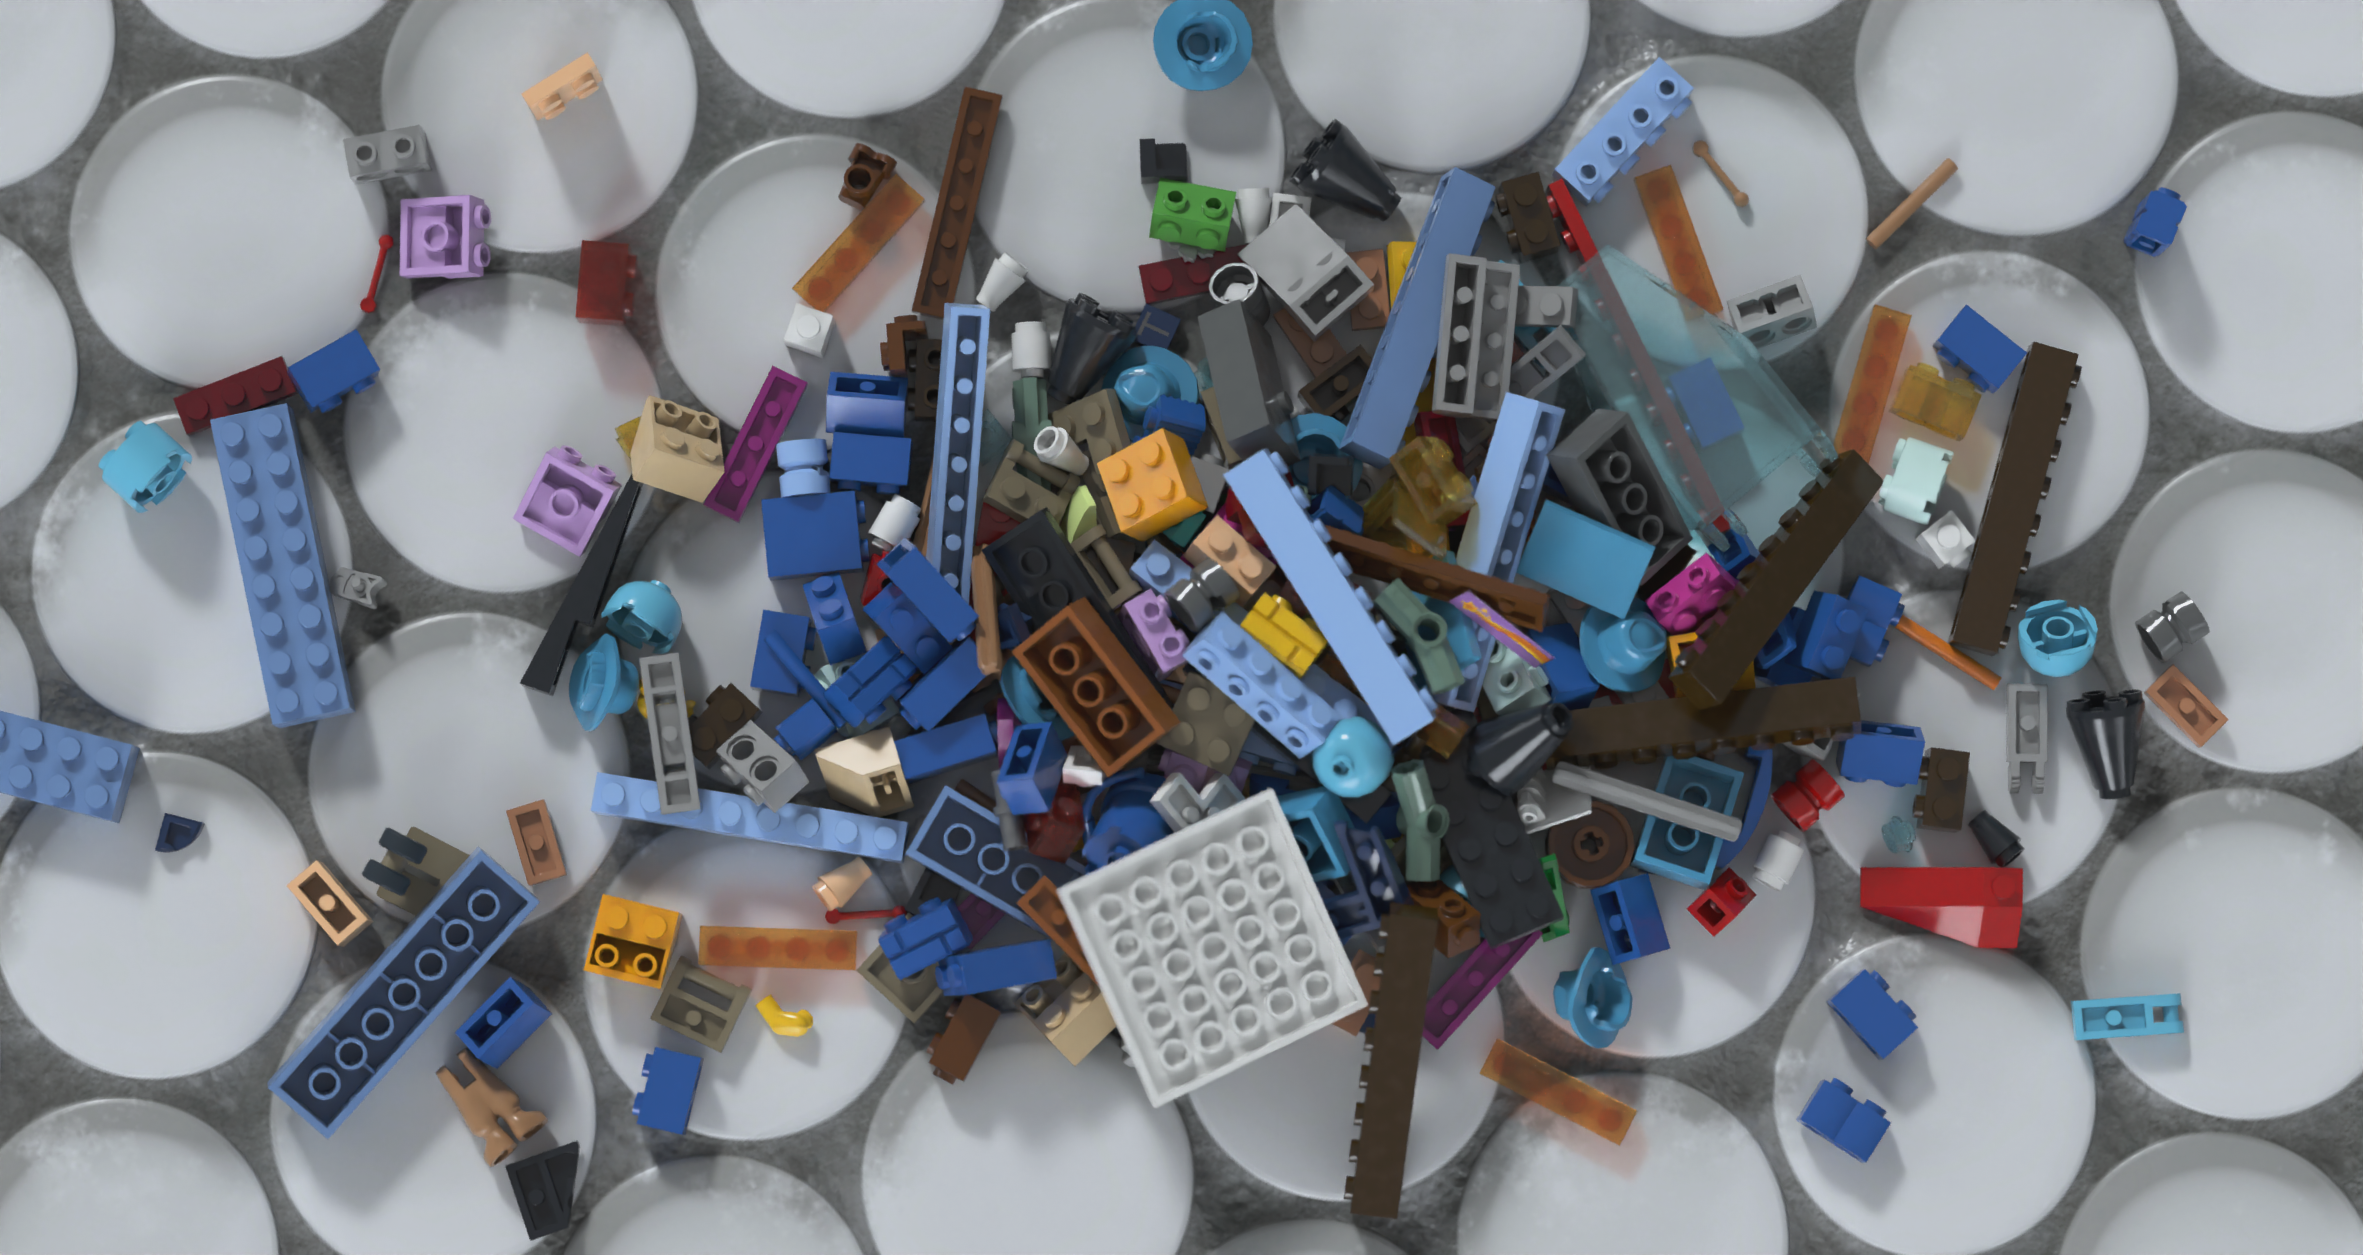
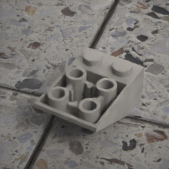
[1237,204,1374,342]

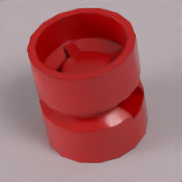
[1770,759,1845,833]

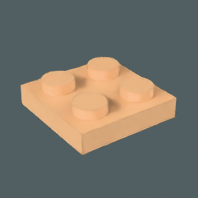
[522,52,603,121]

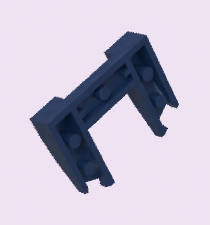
[1322,820,1414,939]

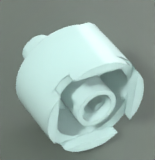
[1878,437,1954,526]

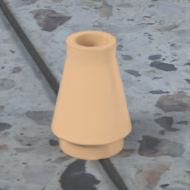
[812,856,872,911]

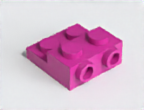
[1645,553,1738,636]

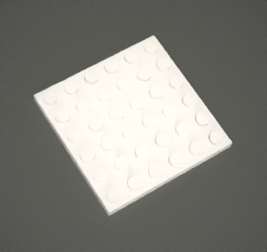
[1056,788,1368,1108]

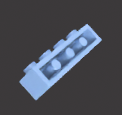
[1552,57,1694,206]
[1182,612,1341,759]

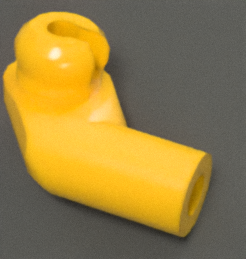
[755,994,813,1037]

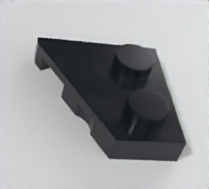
[505,1141,580,1241]

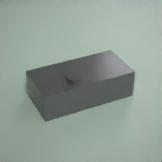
[1198,298,1301,466]
[1546,409,1693,586]

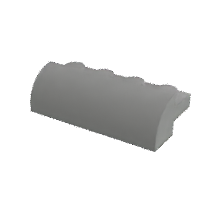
[1432,253,1520,421]

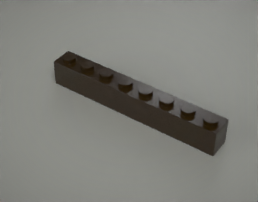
[1948,341,2082,656]
[1668,449,1884,710]
[1546,677,1861,771]
[1344,902,1438,1219]

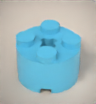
[98,421,192,513]

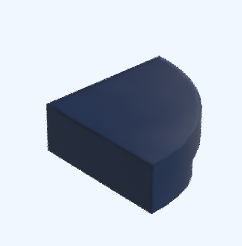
[998,603,1031,650]
[155,813,205,853]

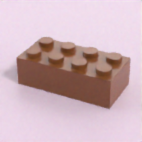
[1012,597,1181,777]

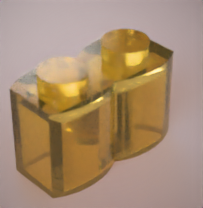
[1889,362,1982,441]

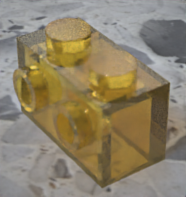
[1388,436,1477,525]

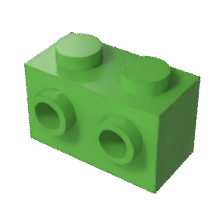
[1149,178,1236,252]

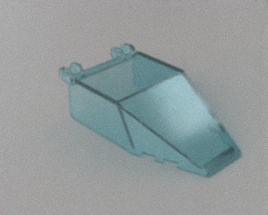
[1558,245,1838,552]

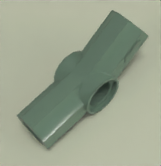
[1012,377,1052,492]
[1373,578,1465,695]
[1391,759,1449,881]

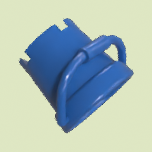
[1079,767,1175,874]

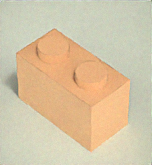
[1183,515,1277,607]
[287,860,374,947]

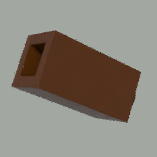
[1407,880,1480,959]
[926,995,1001,1085]

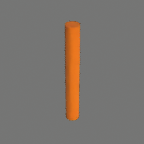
[1894,615,2002,691]

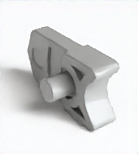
[330,567,387,609]

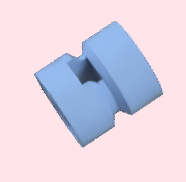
[776,439,831,498]

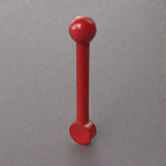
[360,234,394,313]
[825,905,907,924]

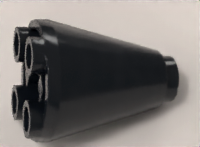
[1289,119,1401,222]
[1047,292,1138,405]
[2066,689,2145,799]
[1467,702,1573,796]

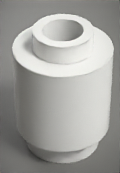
[1011,322,1051,379]
[868,494,921,551]
[1752,830,1805,891]

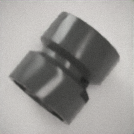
[1209,263,1270,326]
[1164,558,1240,632]
[2135,591,2210,663]

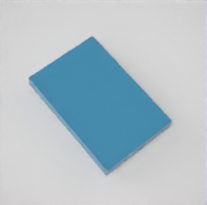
[1516,500,1656,619]
[1389,550,1482,690]

